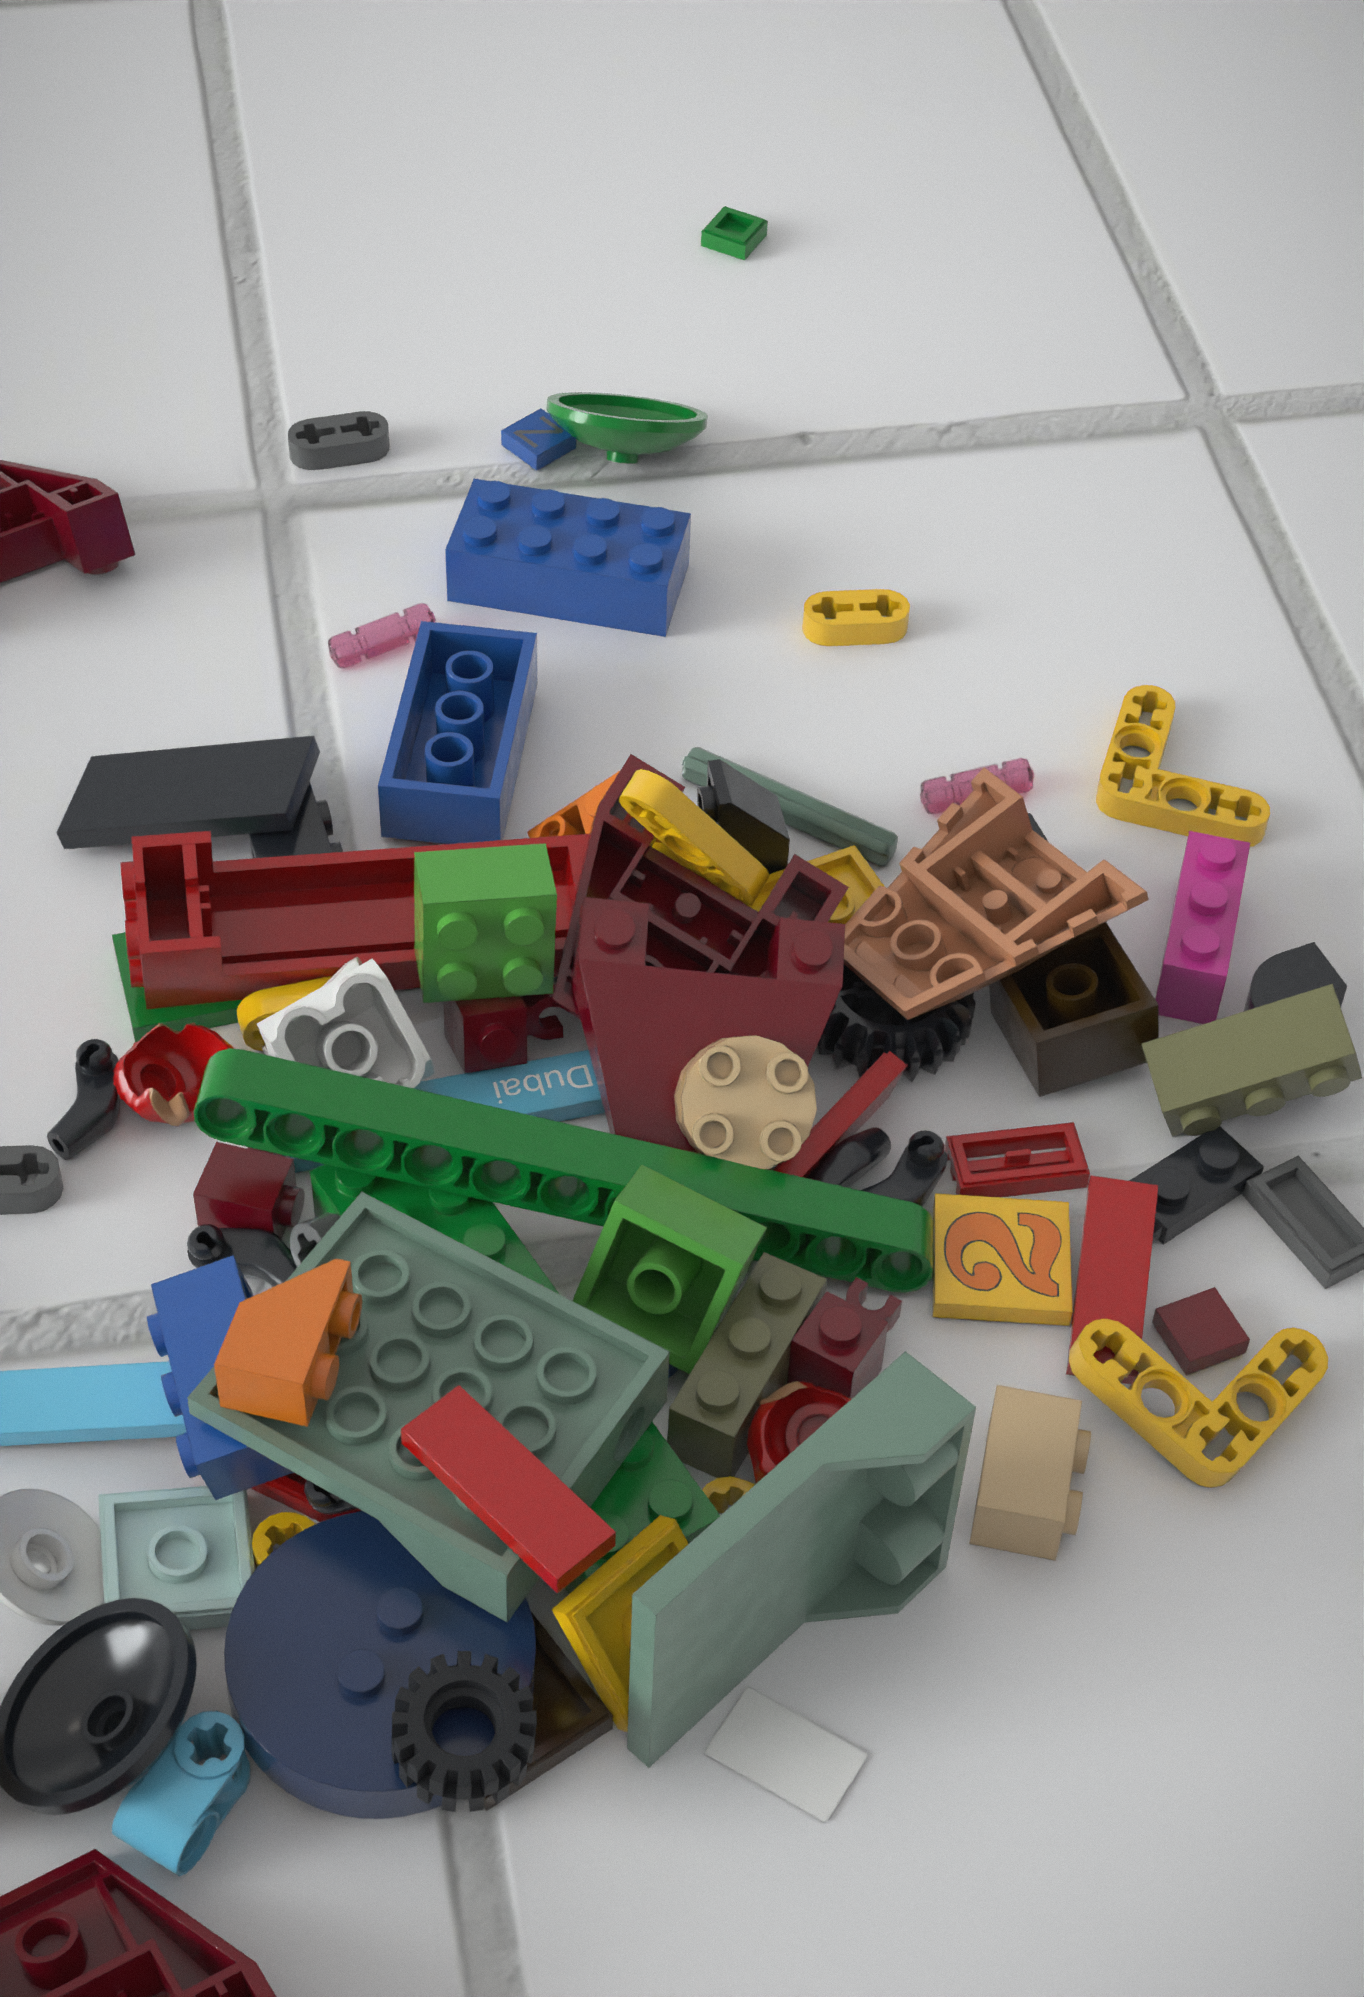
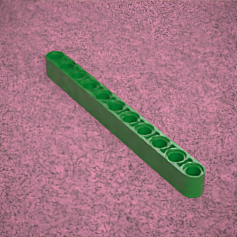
[194,1048,933,1293]

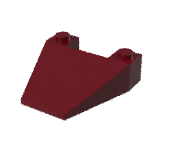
[0,460,135,583]
[552,754,849,1020]
[572,897,845,1154]
[0,1849,276,1997]

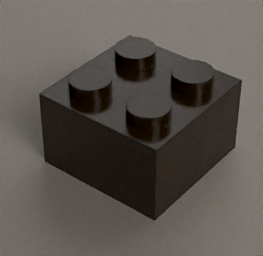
[989,922,1159,1097]

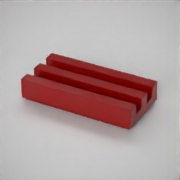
[944,1122,1090,1197]

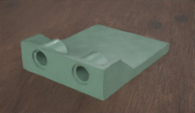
[187,1192,670,1622]
[627,1351,976,1768]

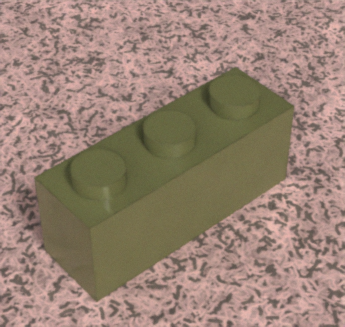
[1141,984,1362,1137]
[667,1252,827,1478]

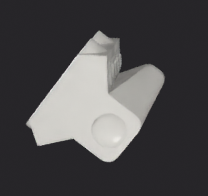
[257,957,435,1088]

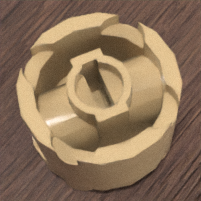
[674,1035,817,1169]

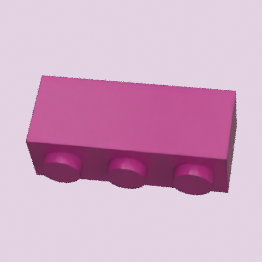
[1155,831,1250,1024]

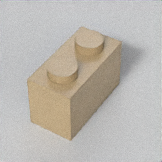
[969,1385,1091,1561]

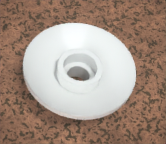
[0,1488,104,1626]

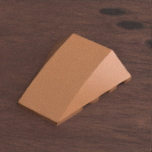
[844,767,1149,1020]

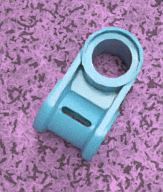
[112,1711,251,1877]

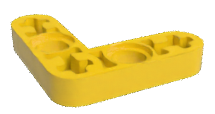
[1096,685,1270,847]
[619,769,769,905]
[1069,1319,1328,1488]

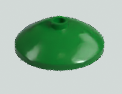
[546,392,708,464]

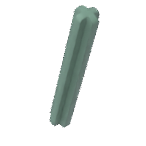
[681,747,898,866]

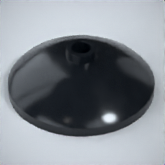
[0,1598,197,1815]

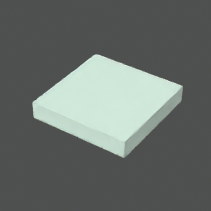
[98,1486,255,1630]

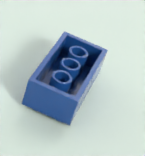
[445,478,691,637]
[378,621,538,844]

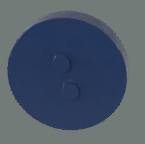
[224,1511,536,1819]

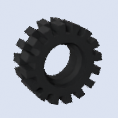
[391,1651,537,1812]

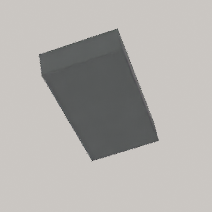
[1242,1155,1364,1289]

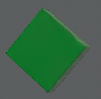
[701,206,768,261]

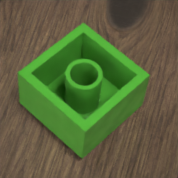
[414,843,557,1003]
[572,1165,767,1374]

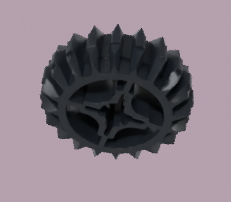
[818,964,976,1082]

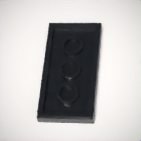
[57,736,320,849]

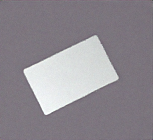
[705,1687,868,1822]

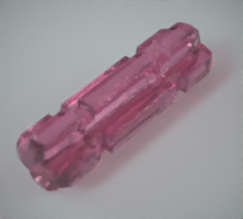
[328,603,436,669]
[920,758,1035,815]

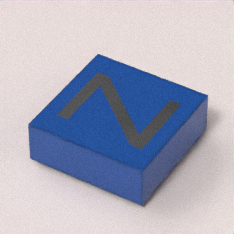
[501,408,576,471]

